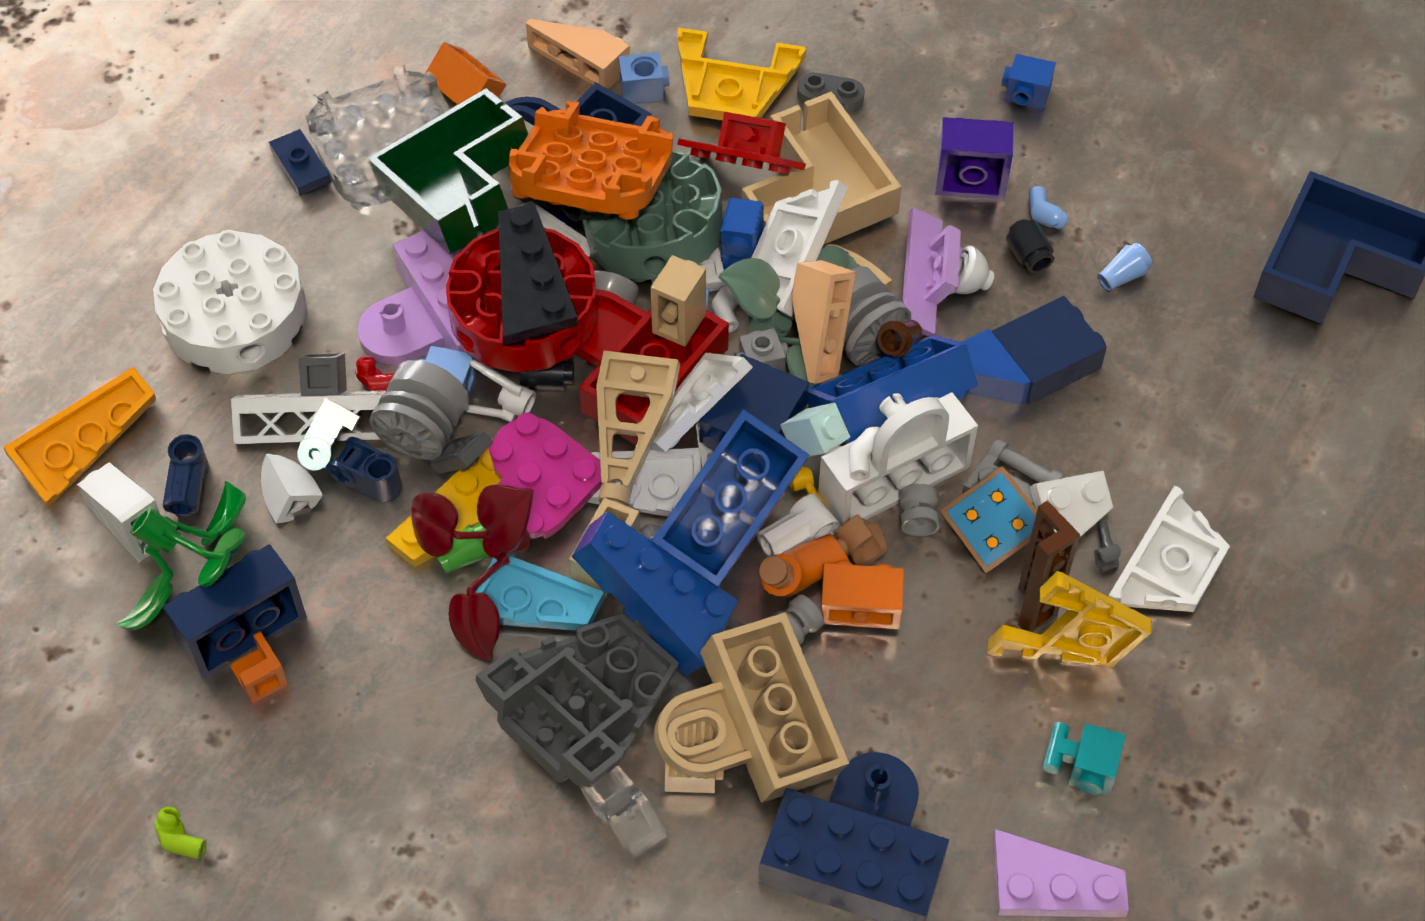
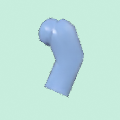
[1029,186,1068,229]

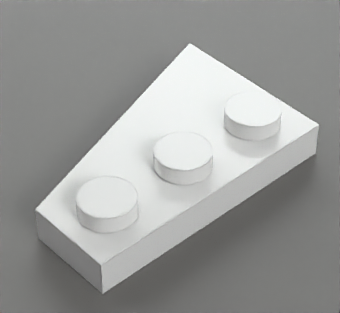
[651,353,753,452]

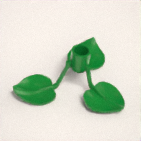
[116,481,246,630]

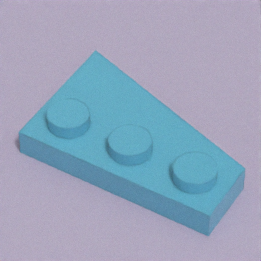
[476,556,605,630]

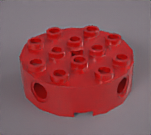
[446,228,598,372]

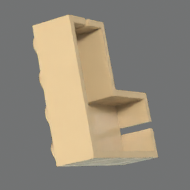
[742,91,902,245]

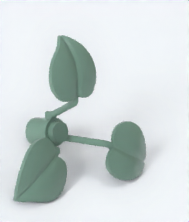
[718,245,858,388]

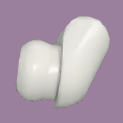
[711,286,739,333]

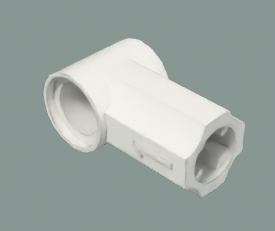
[757,494,840,558]

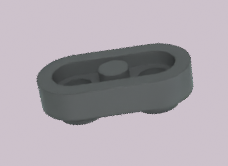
[797,73,865,113]

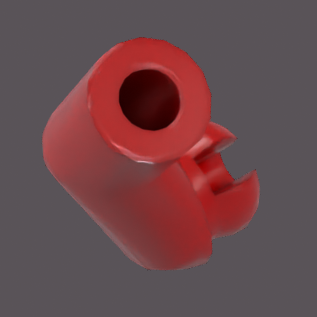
[355,356,394,391]

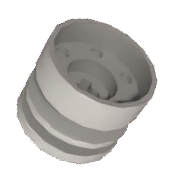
[843,266,911,365]
[369,360,470,460]

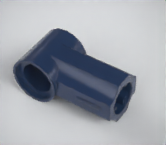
[163,434,209,517]

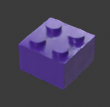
[935,117,1014,200]

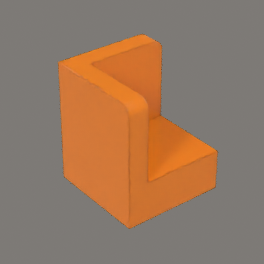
[230,631,288,704]

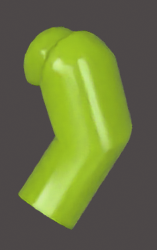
[154,806,207,860]

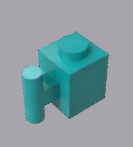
[1043,722,1126,796]

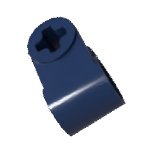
[326,437,402,502]

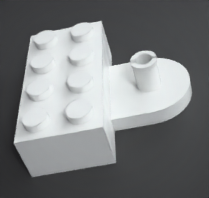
[818,392,978,526]

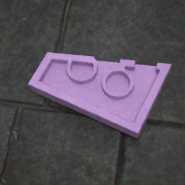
[993,829,1129,917]

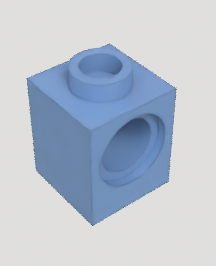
[619,52,670,104]

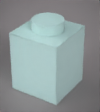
[780,403,850,457]

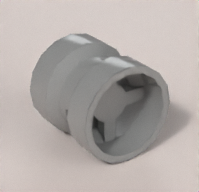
[900,484,940,537]
[773,594,824,645]

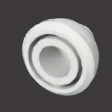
[954,245,994,295]

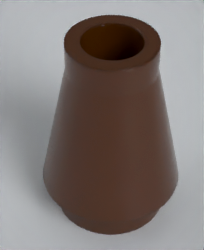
[877,320,922,357]

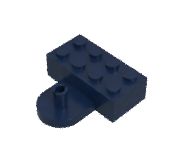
[758,752,950,921]

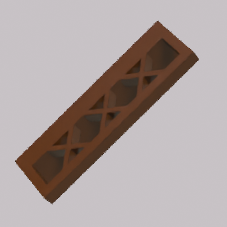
[1017,500,1080,632]

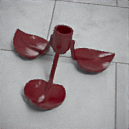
[411,484,533,660]

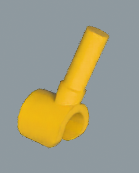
[790,467,827,507]

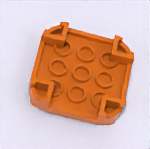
[509,101,673,220]

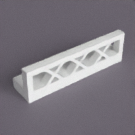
[231,390,387,444]

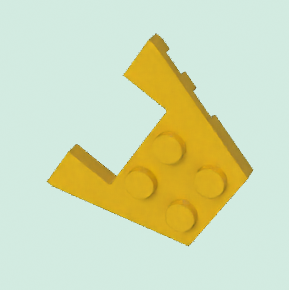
[677,27,806,121]
[987,571,1151,667]

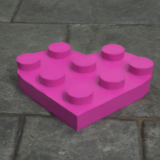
[489,413,602,539]

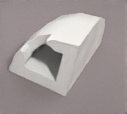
[261,454,323,524]

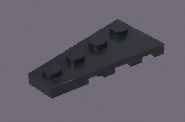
[498,203,578,346]

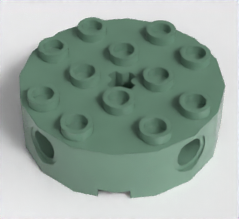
[582,150,725,282]

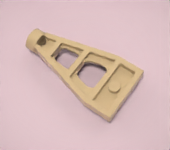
[596,351,680,507]

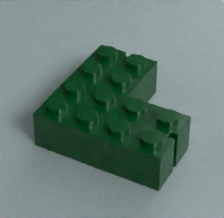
[368,88,528,254]

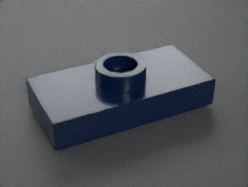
[269,129,331,196]

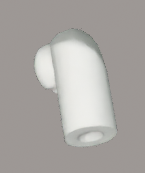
[849,427,880,481]

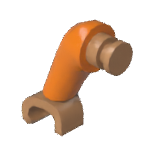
[759,514,887,597]

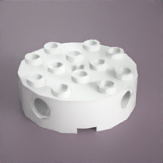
[153,230,307,374]

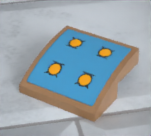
[940,466,1037,574]

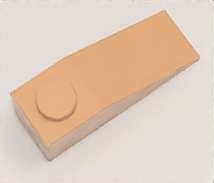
[526,19,630,89]
[792,260,856,384]

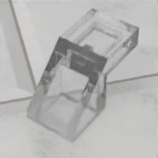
[579,765,668,859]

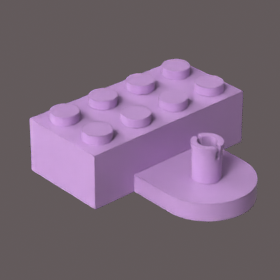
[358,231,480,365]

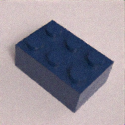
[163,544,307,679]

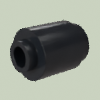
[1006,219,1055,274]
[520,359,574,392]

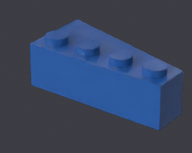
[571,511,738,677]

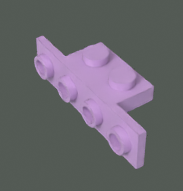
[902,207,962,337]

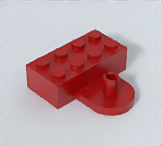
[575,289,729,445]

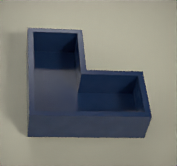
[1253,171,1425,324]

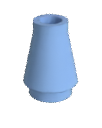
[1097,243,1153,292]

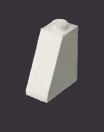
[77,462,160,563]

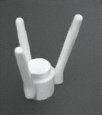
[464,360,536,422]

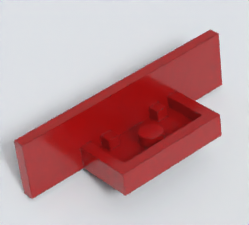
[677,112,806,175]

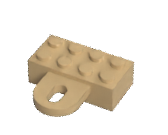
[654,612,850,803]

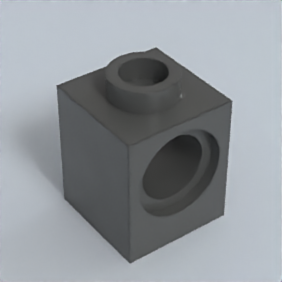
[299,353,347,396]

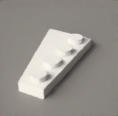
[588,448,701,517]

